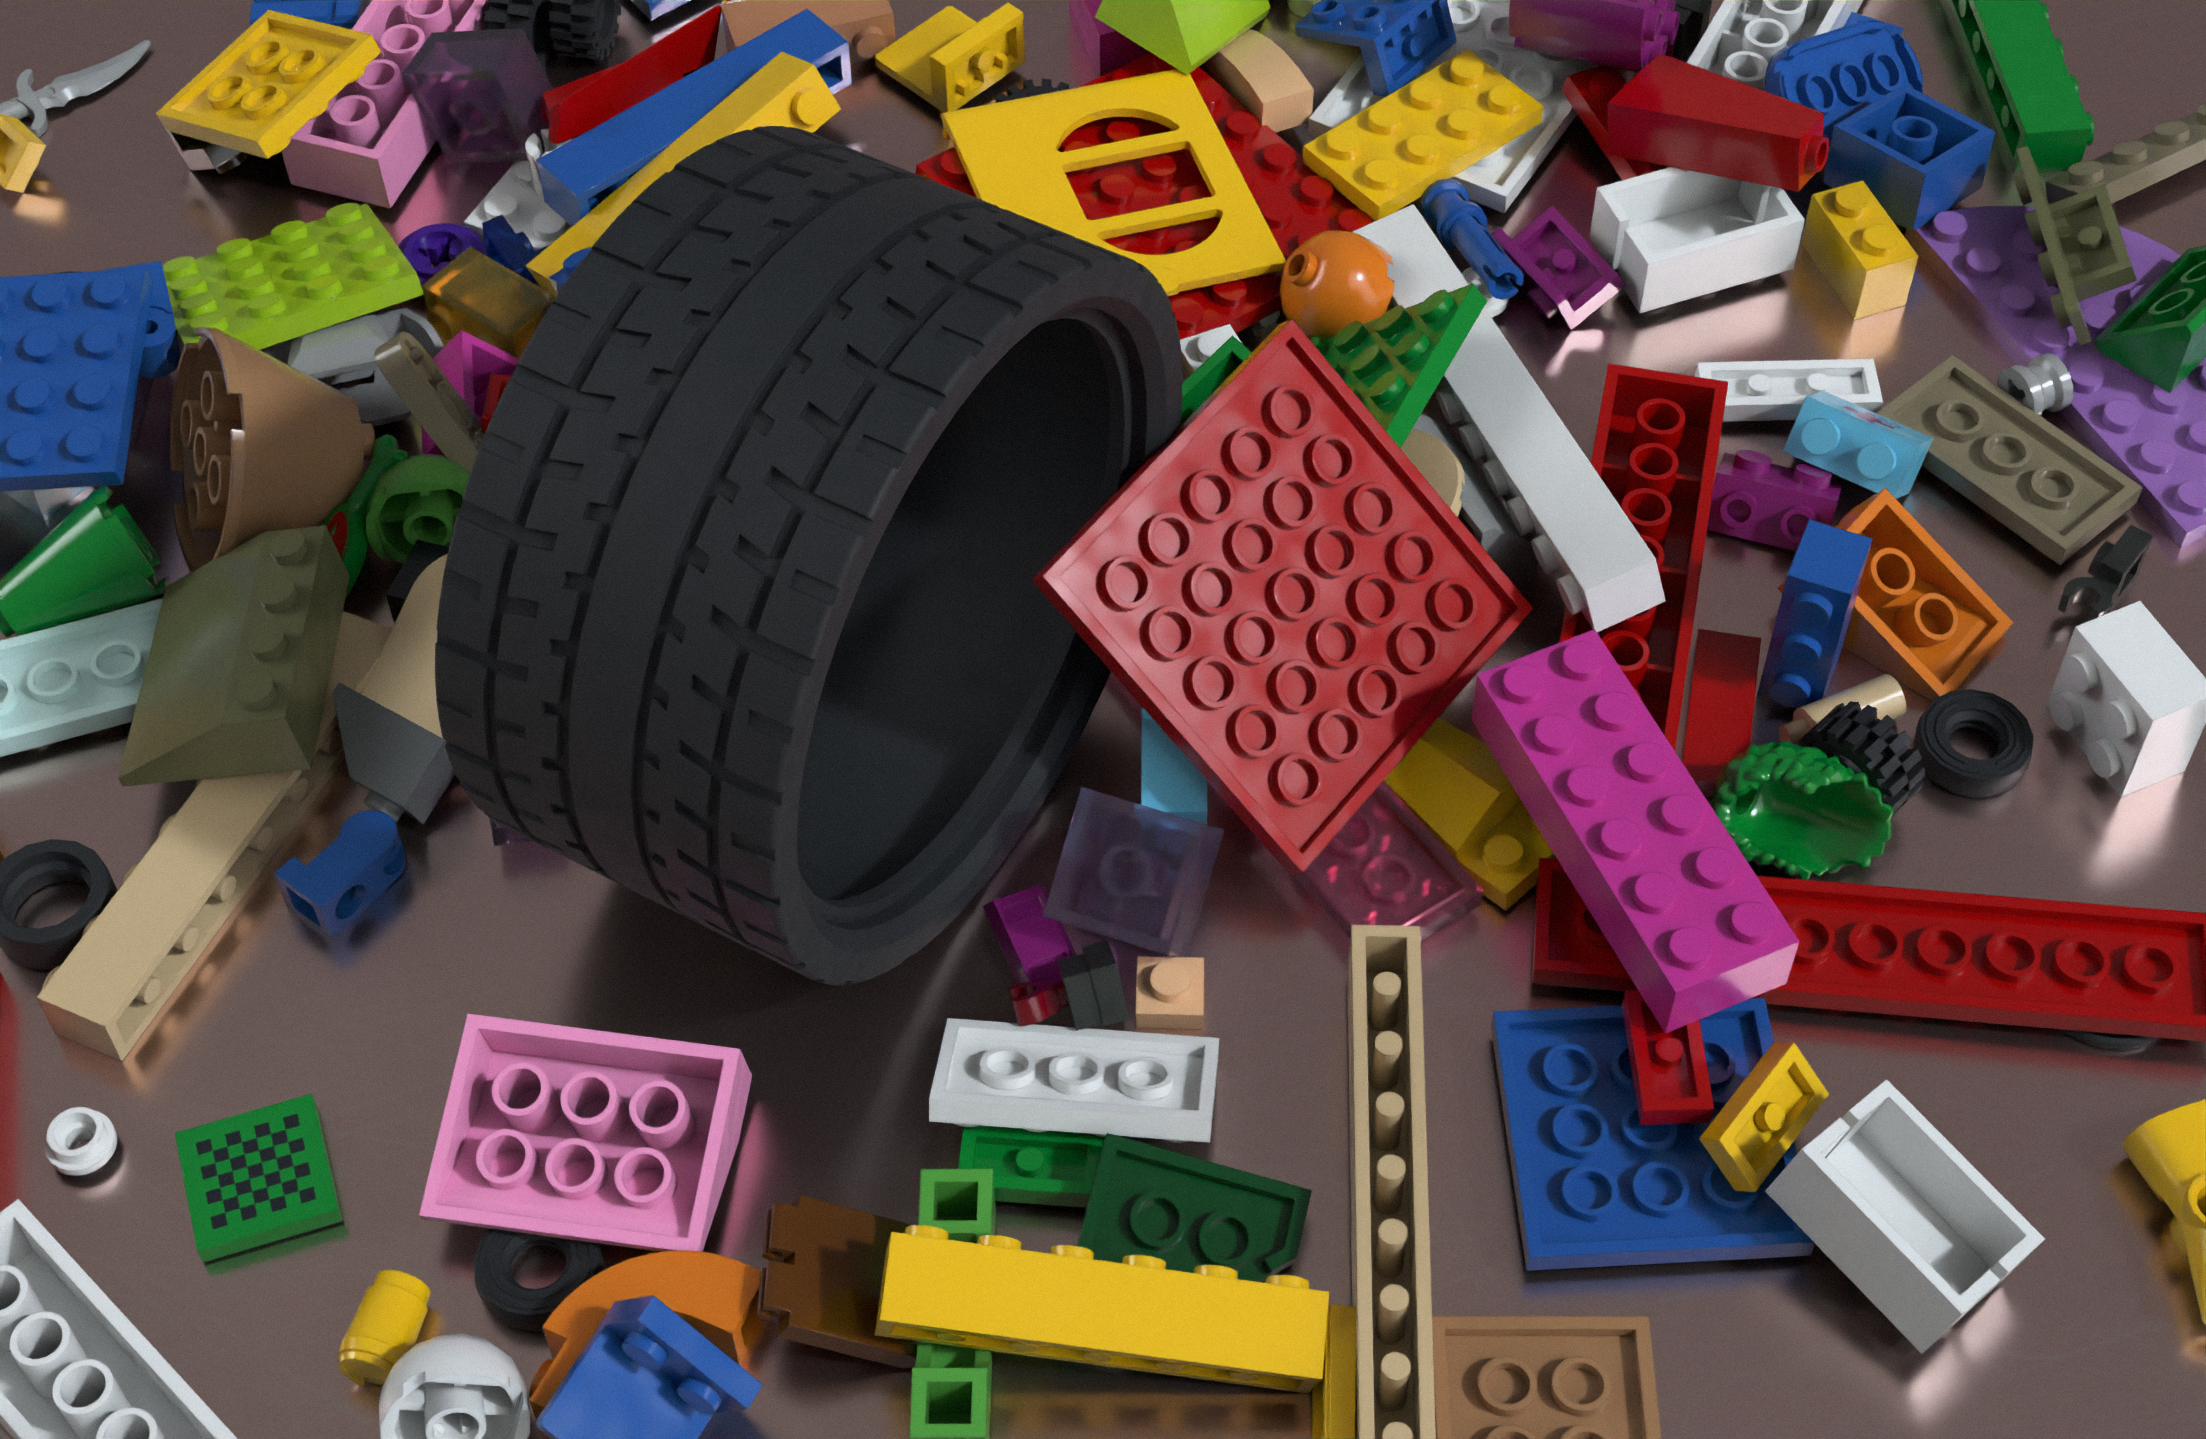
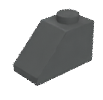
[332,682,455,824]

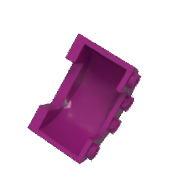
[1509,0,1680,73]

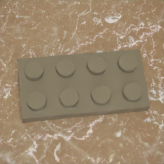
[1876,355,2142,565]

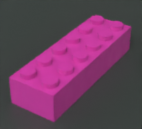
[1471,629,1800,1034]

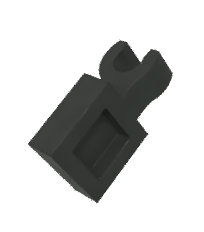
[2058,525,2153,621]

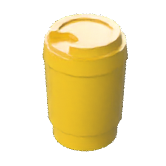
[337,1270,431,1386]

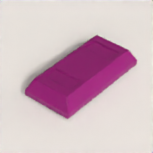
[983,885,1077,984]

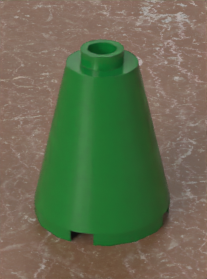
[0,485,171,638]

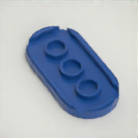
[1765,19,1923,149]

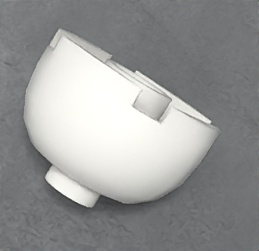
[379,1334,530,1439]

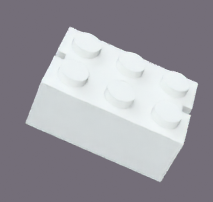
[1589,167,1805,313]
[1765,1079,2045,1354]

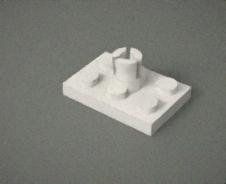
[464,123,582,261]

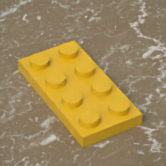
[1303,48,1544,221]

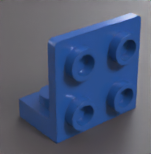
[1295,0,1457,97]
[536,1295,763,1439]

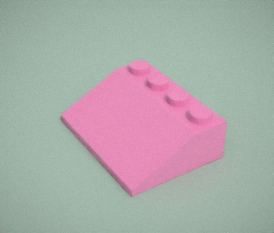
[419,1014,752,1252]

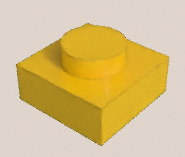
[0,114,46,193]

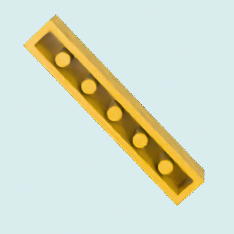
[525,52,841,302]
[875,1225,1329,1393]

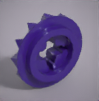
[398,223,487,297]

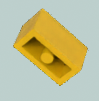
[1801,180,1919,320]

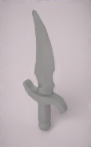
[0,39,151,137]

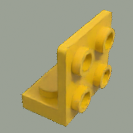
[875,3,1025,113]

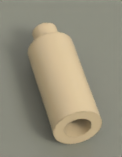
[1778,674,1906,745]

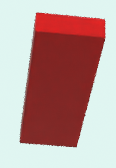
[1681,629,1761,796]

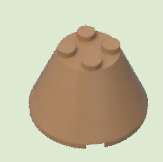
[169,327,375,571]

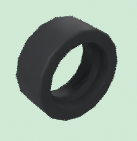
[0,839,118,970]

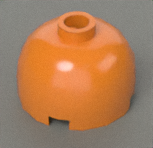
[1279,230,1395,340]

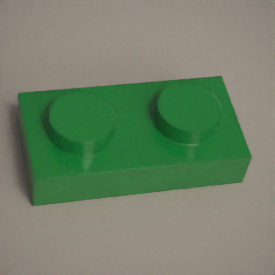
[958,1125,1103,1208]

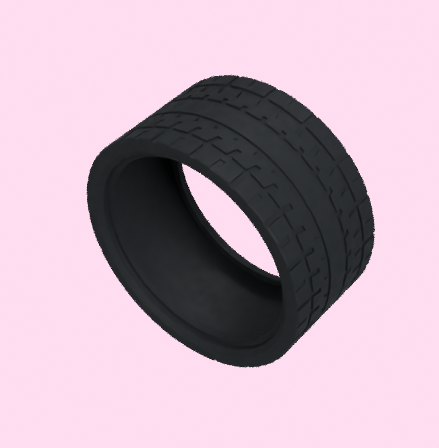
[435,126,1183,985]

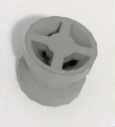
[1997,353,2073,416]

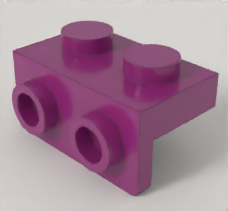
[1491,206,1625,330]
[1707,450,1843,551]

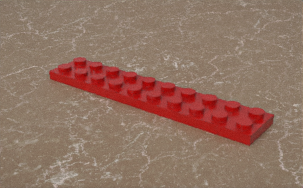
[1532,858,2206,1042]

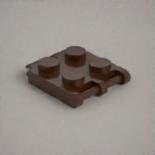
[757,1195,917,1368]

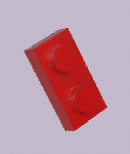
[1622,990,1714,1125]

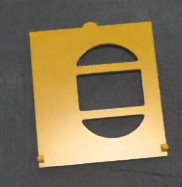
[940,69,1286,296]

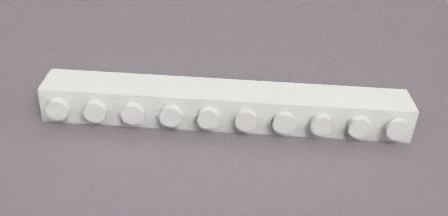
[1353,204,1666,632]

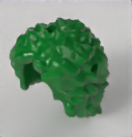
[1709,741,1894,880]

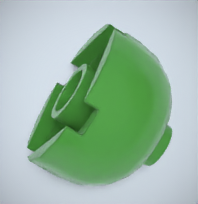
[366,454,470,563]

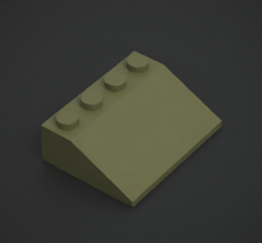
[118,525,350,787]

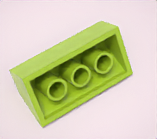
[1095,0,1270,75]

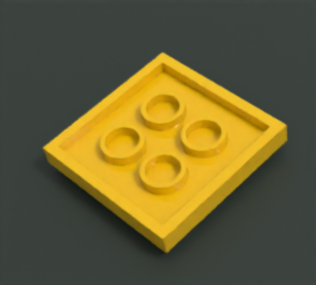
[155,10,381,159]

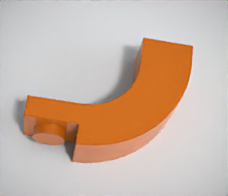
[529,1250,766,1433]

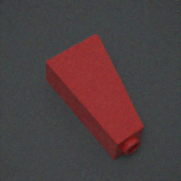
[1607,54,1829,192]

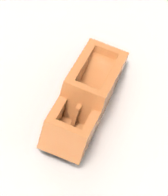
[1204,29,1314,132]

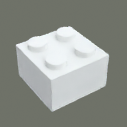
[2046,601,2206,798]

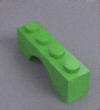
[909,1169,996,1439]

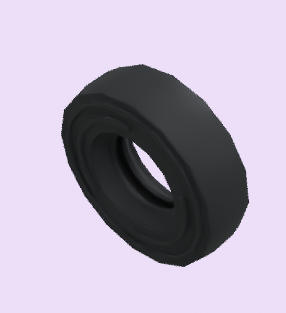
[1914,689,2034,798]
[473,1228,604,1332]

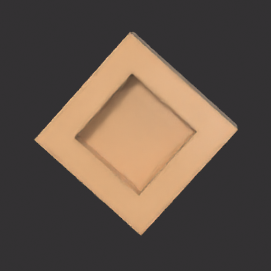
[1136,956,1204,1029]

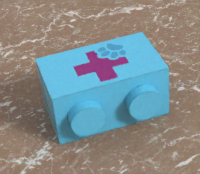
[1783,391,1934,499]

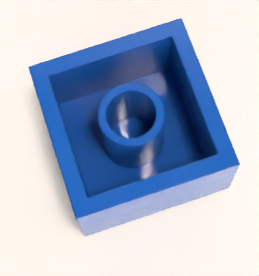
[1823,84,1995,232]

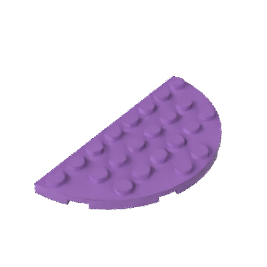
[1905,206,2206,549]

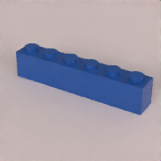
[537,9,852,226]

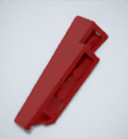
[540,5,722,144]

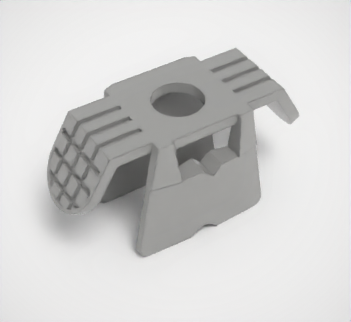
[260,308,444,427]

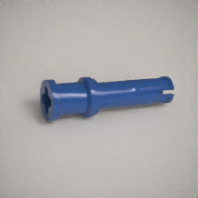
[1419,178,1523,300]

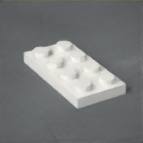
[929,1018,1219,1143]

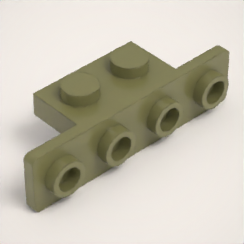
[2012,145,2137,345]

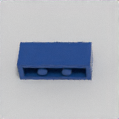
[1757,519,1873,708]

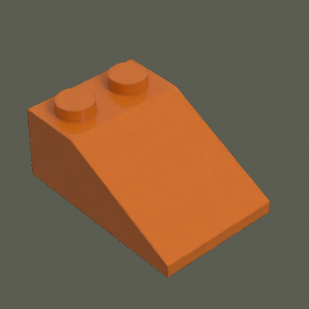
[1777,488,2014,701]

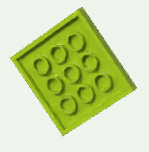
[162,203,424,350]

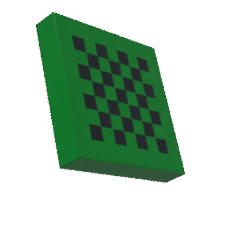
[174,1093,343,1263]

